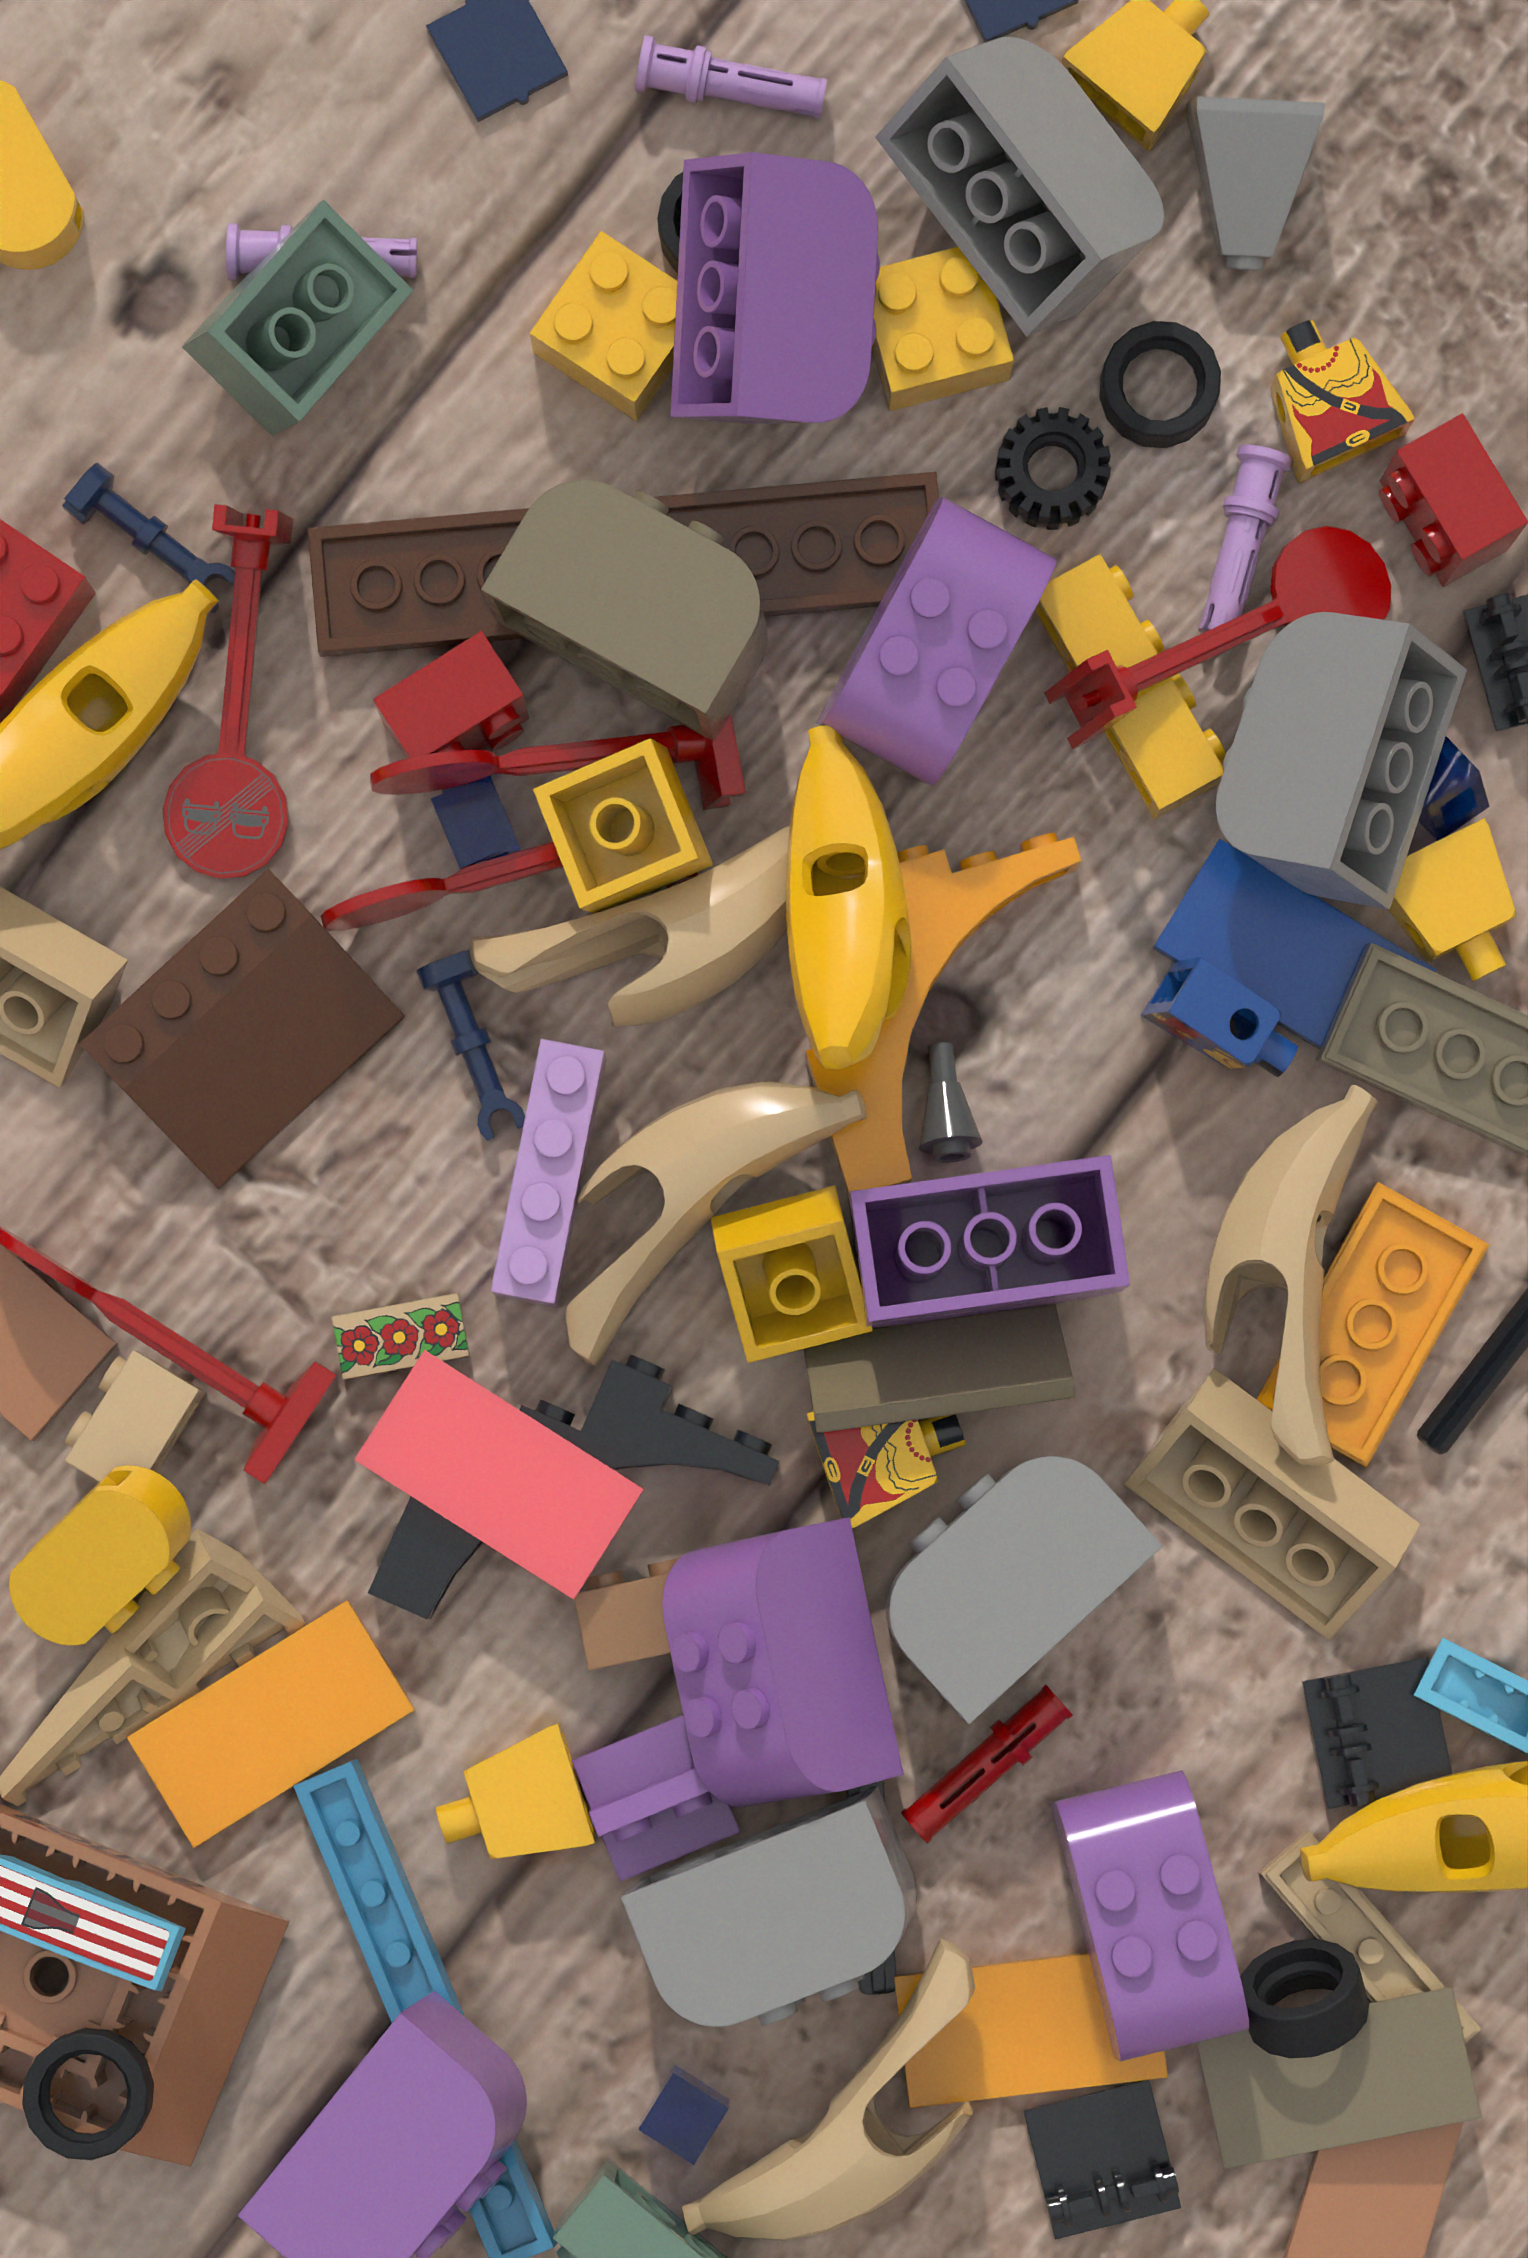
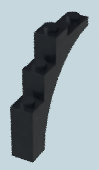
[368,1354,779,1619]

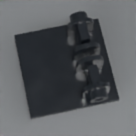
[1463,593,1528,732]
[1302,1657,1452,1809]
[1023,2080,1181,2240]

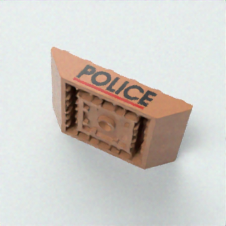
[0,1804,290,2167]

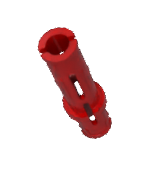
[901,1684,1073,1844]

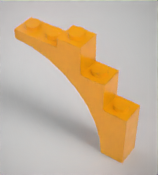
[805,832,1082,1198]

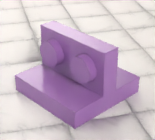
[572,1715,740,1882]

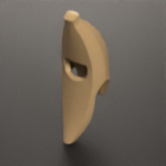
[469,825,790,1027]
[565,1081,867,1367]
[1204,1085,1378,1466]
[682,1939,975,2241]

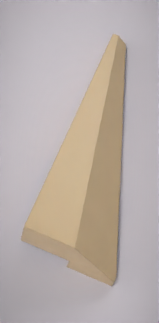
[0,1528,305,1806]

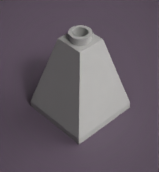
[1186,96,1325,270]

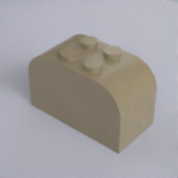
[481,480,768,741]

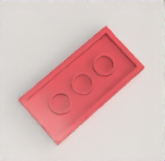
[354,1350,644,1600]

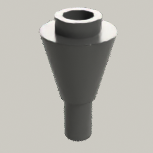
[919,1042,983,1163]

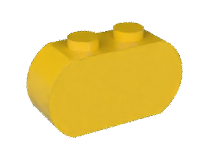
[0,80,84,270]
[9,1465,191,1645]

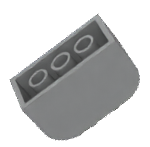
[875,37,1164,337]
[1216,612,1467,910]
[886,1456,1163,1724]
[621,1786,916,2027]

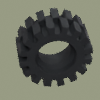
[995,407,1111,530]

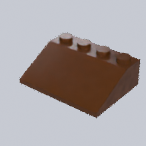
[79,868,405,1189]

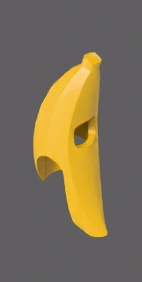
[0,579,219,850]
[786,725,911,1070]
[1300,1761,1528,1893]

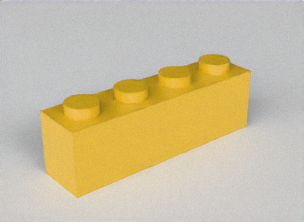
[1034,554,1226,820]

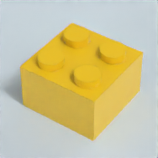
[530,231,677,422]
[872,247,1014,412]
[533,738,713,914]
[710,1185,873,1363]

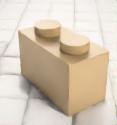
[65,1350,207,1482]

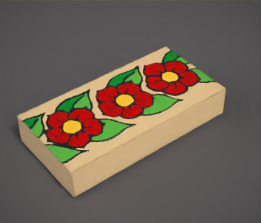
[332,1293,470,1380]

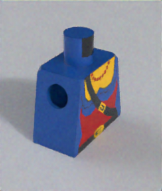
[1140,957,1298,1077]

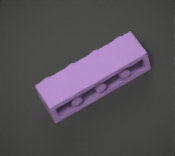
[491,1039,607,1308]

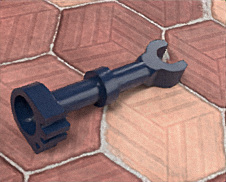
[62,463,235,613]
[416,950,525,1141]

